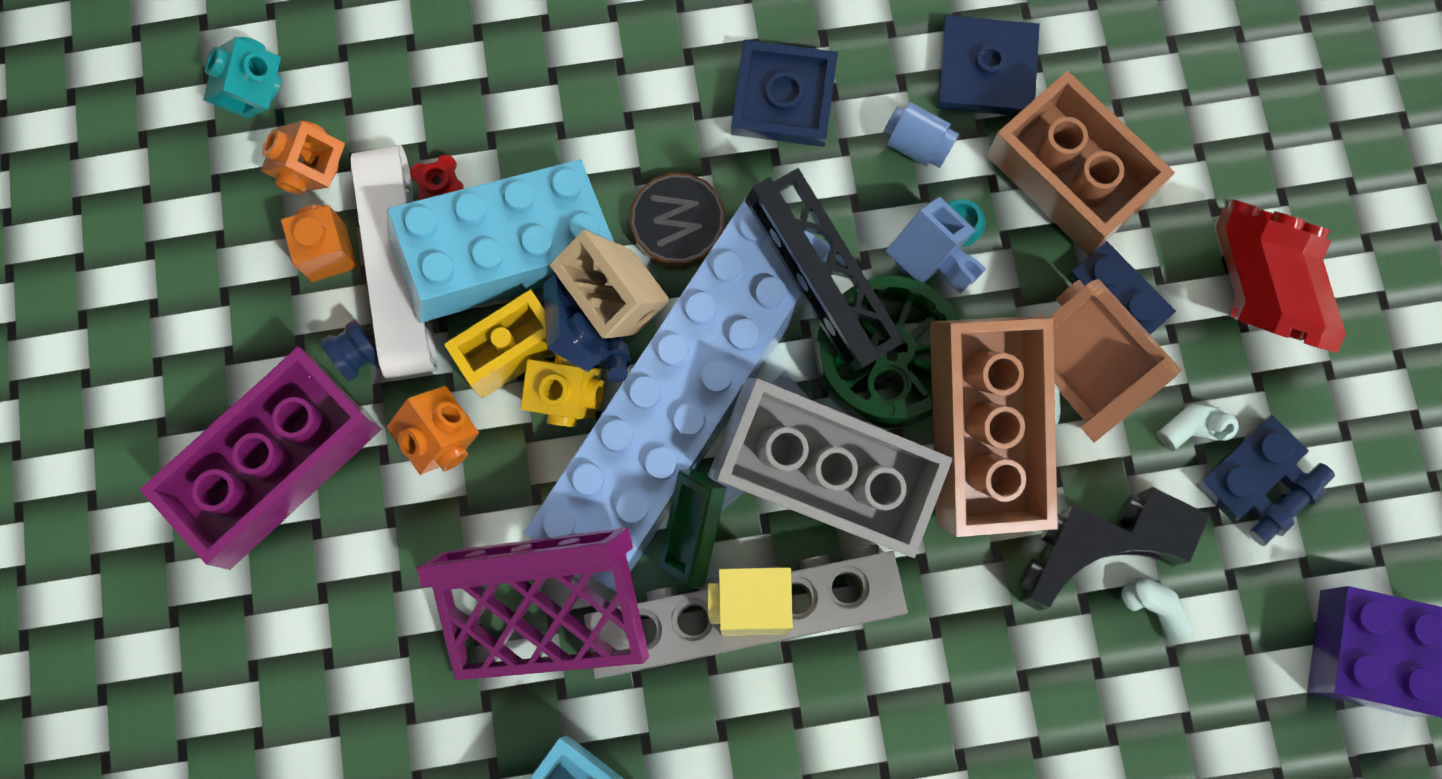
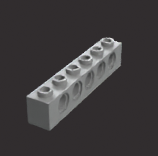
[584,545,908,679]

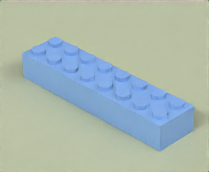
[524,196,830,593]

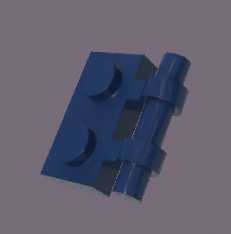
[543,272,631,382]
[1196,414,1335,546]

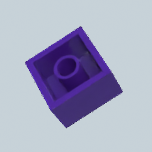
[1307,586,1442,718]

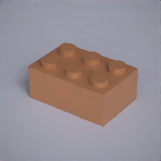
[987,70,1175,256]

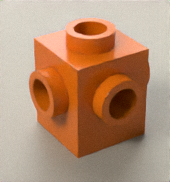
[261,120,345,195]
[387,385,479,475]

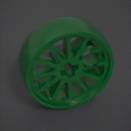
[815,276,960,428]

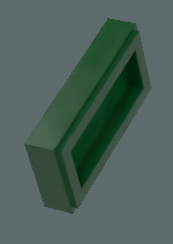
[658,469,726,588]

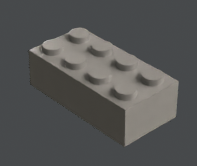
[708,378,953,559]

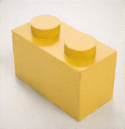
[444,289,554,399]

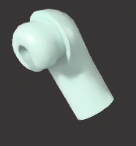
[1157,404,1239,451]
[1122,577,1194,642]

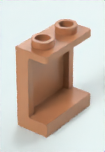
[1036,279,1182,443]

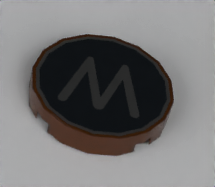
[630,173,726,269]

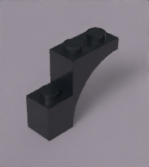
[1019,487,1211,611]

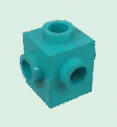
[203,37,281,119]

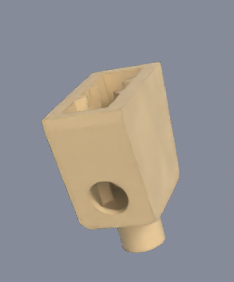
[550,230,669,339]

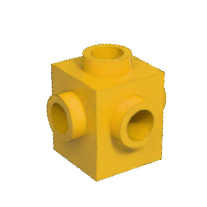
[521,354,605,427]

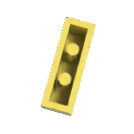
[708,568,793,636]

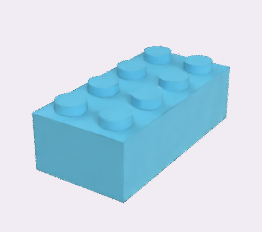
[387,159,614,323]

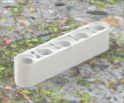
[351,145,438,379]

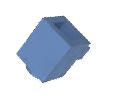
[886,197,986,294]

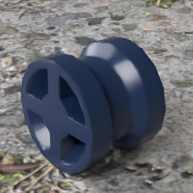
[320,319,379,382]

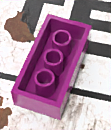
[139,346,382,570]

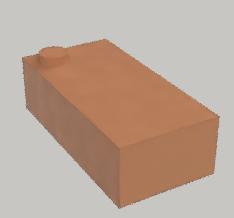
[930,316,1058,537]

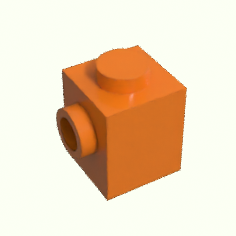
[281,205,358,283]

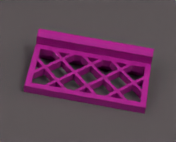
[416,527,649,681]

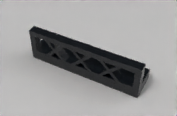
[745,167,905,375]

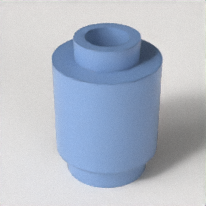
[883,102,959,168]

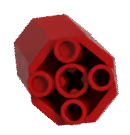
[1216,199,1346,353]

